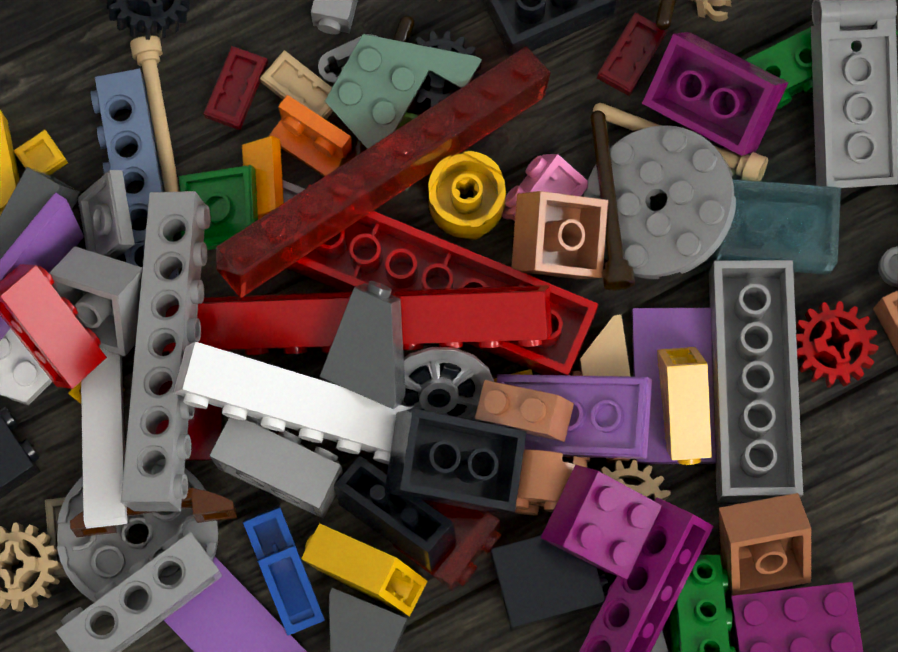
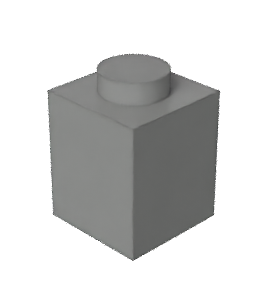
[311,0,358,34]

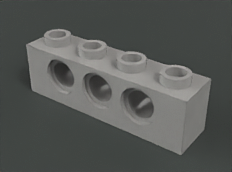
[56,532,222,652]

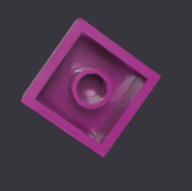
[541,464,662,579]

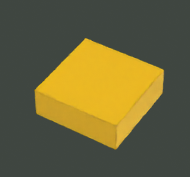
[13,130,68,175]

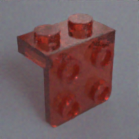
[393,500,502,591]

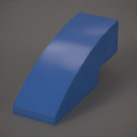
[243,506,325,636]

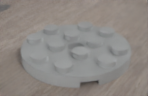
[584,126,736,279]
[57,459,219,610]

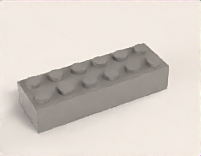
[709,260,803,503]

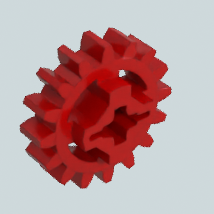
[796,301,879,388]

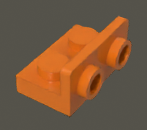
[269,95,353,179]

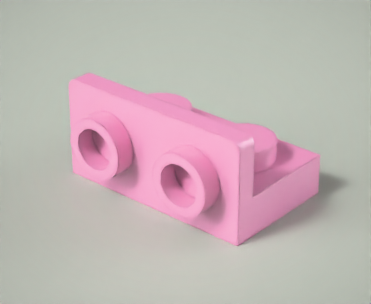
[502,154,588,221]

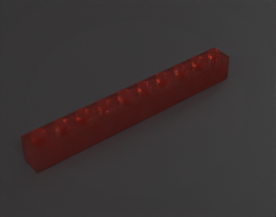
[216,47,551,298]

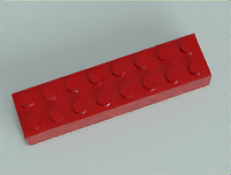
[277,184,598,375]

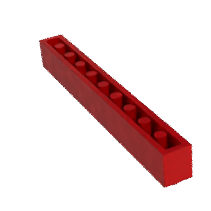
[163,285,552,355]

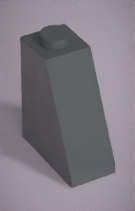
[0,167,82,259]
[320,281,405,409]
[329,588,408,652]

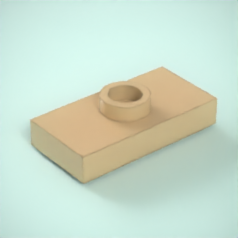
[260,50,333,119]

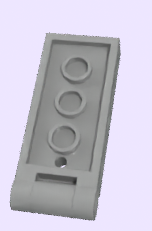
[811,0,898,189]

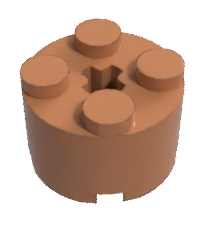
[515,449,587,515]

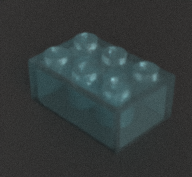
[714,179,841,275]

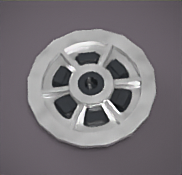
[400,347,494,422]

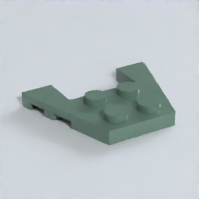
[325,34,482,191]

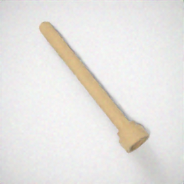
[130,36,180,192]
[593,103,768,187]

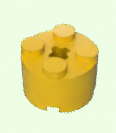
[428,151,506,239]

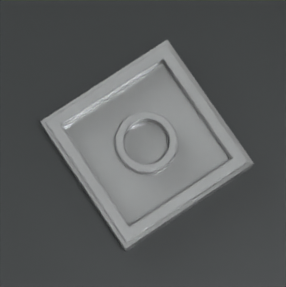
[78,170,135,259]

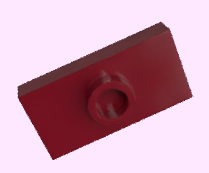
[597,12,668,97]
[204,46,268,130]

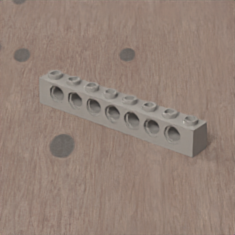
[121,191,211,511]

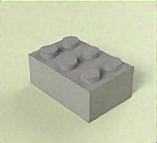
[210,416,343,519]

